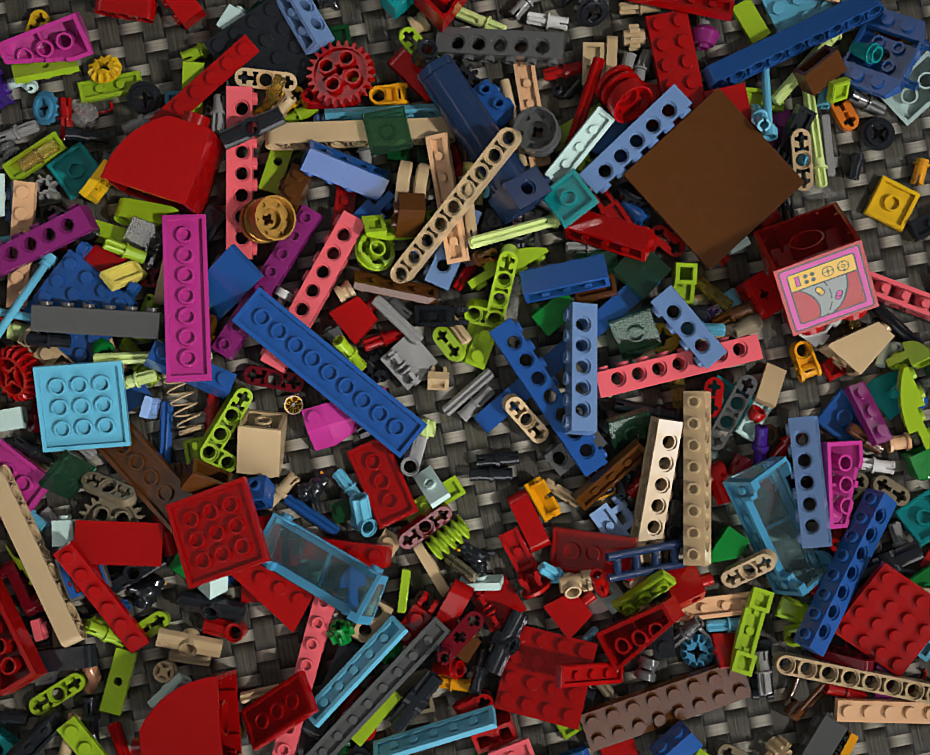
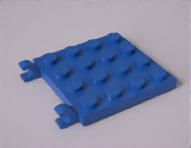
[22,241,143,363]

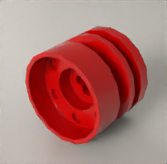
[595,64,653,123]

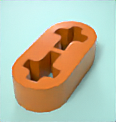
[829,99,859,132]

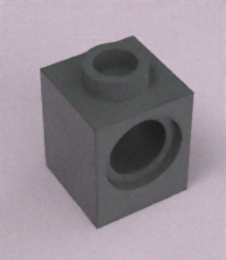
[543,442,576,476]

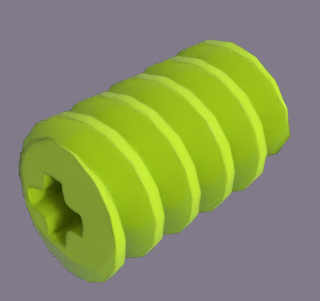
[424,514,471,560]

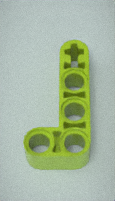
[464,244,519,328]
[197,385,253,472]

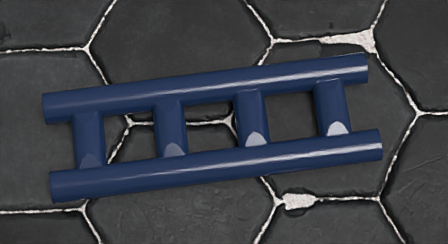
[605,538,686,583]

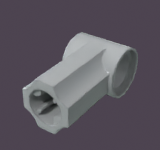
[401,436,428,477]

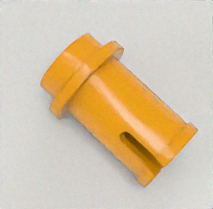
[910,158,930,186]

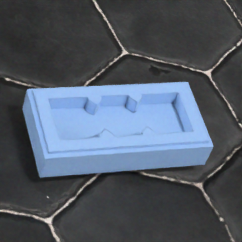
[139,396,162,419]

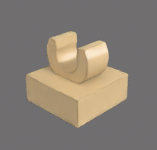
[427,366,449,391]

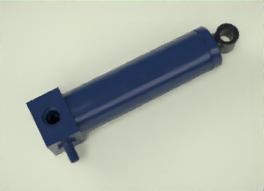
[411,38,552,226]

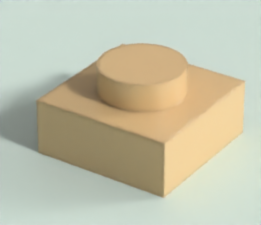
[376,528,400,557]

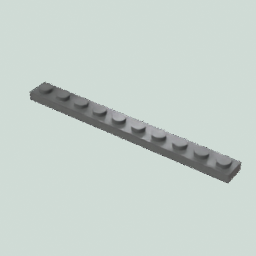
[305,616,451,755]

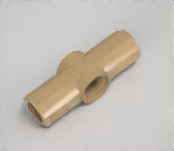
[155,628,223,658]

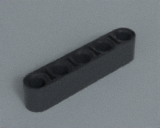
[301,638,364,740]
[37,643,98,672]

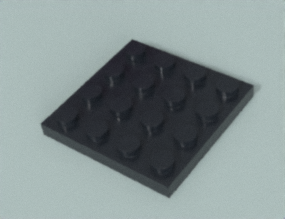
[204,0,317,110]

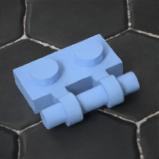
[588,495,634,536]

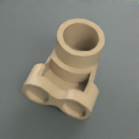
[559,569,593,599]

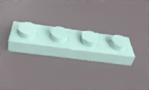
[544,106,615,182]

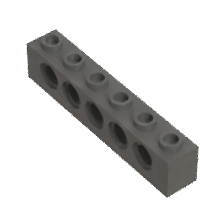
[436,27,565,67]

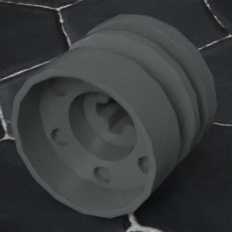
[513,106,562,158]

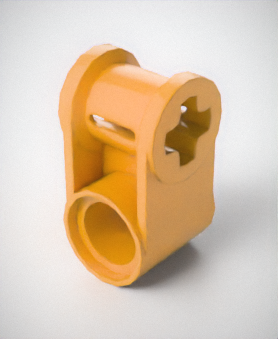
[369,82,410,106]
[789,341,822,383]

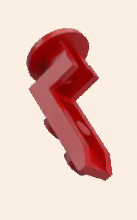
[498,526,551,599]

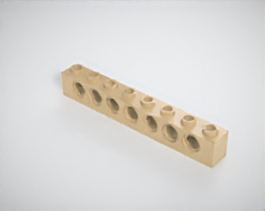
[683,391,711,566]
[622,416,683,589]

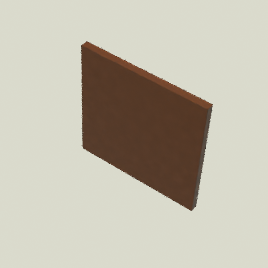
[622,88,805,270]

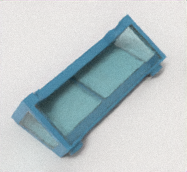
[722,456,833,597]
[262,512,388,625]

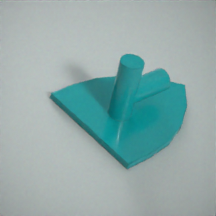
[866,371,899,420]

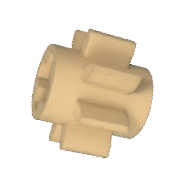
[622,24,645,51]
[765,736,792,755]

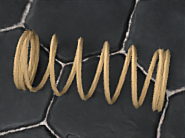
[161,374,205,436]

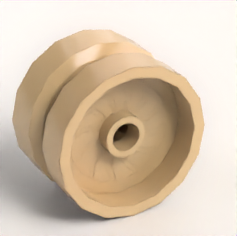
[394,160,431,207]

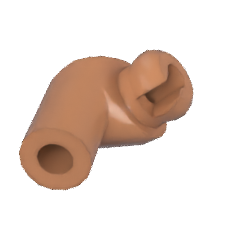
[82,666,102,695]

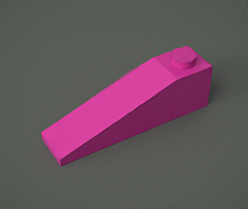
[0,11,94,64]
[301,387,386,451]
[821,440,863,529]

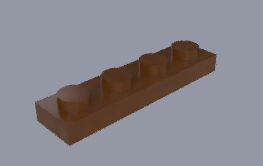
[353,270,438,305]
[571,439,645,511]

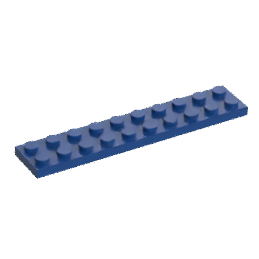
[232,287,427,458]

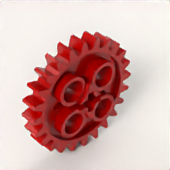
[306,40,376,108]

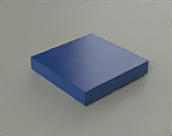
[817,388,863,441]

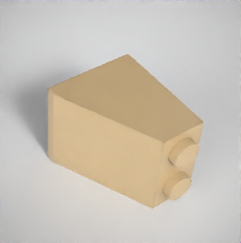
[817,322,894,377]
[236,409,288,478]

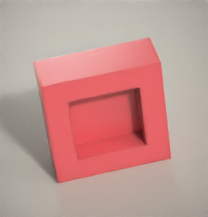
[30,616,51,642]

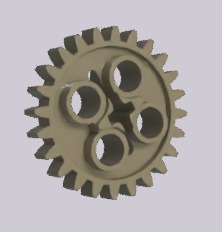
[77,497,146,522]

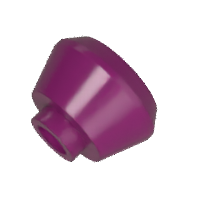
[691,25,720,51]

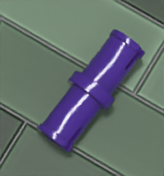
[752,424,769,469]

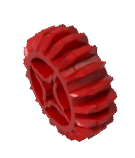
[0,344,40,402]

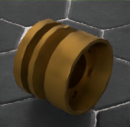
[239,195,296,244]

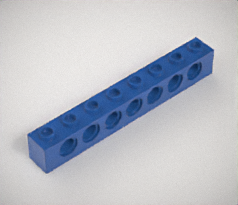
[489,318,608,477]
[793,488,897,657]

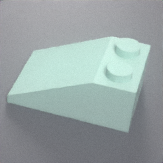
[881,51,930,126]

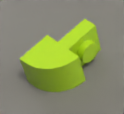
[671,262,698,305]
[885,341,930,371]

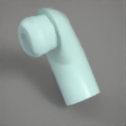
[7,78,39,94]
[875,341,903,368]

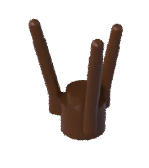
[783,670,825,722]

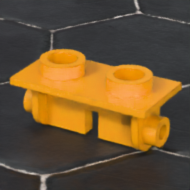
[523,476,561,522]

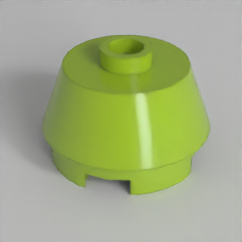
[355,233,395,271]

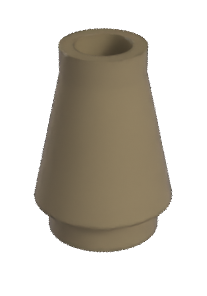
[730,312,763,339]

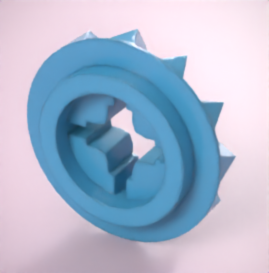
[33,91,60,125]
[680,634,714,668]

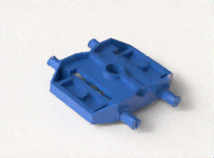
[841,9,930,99]

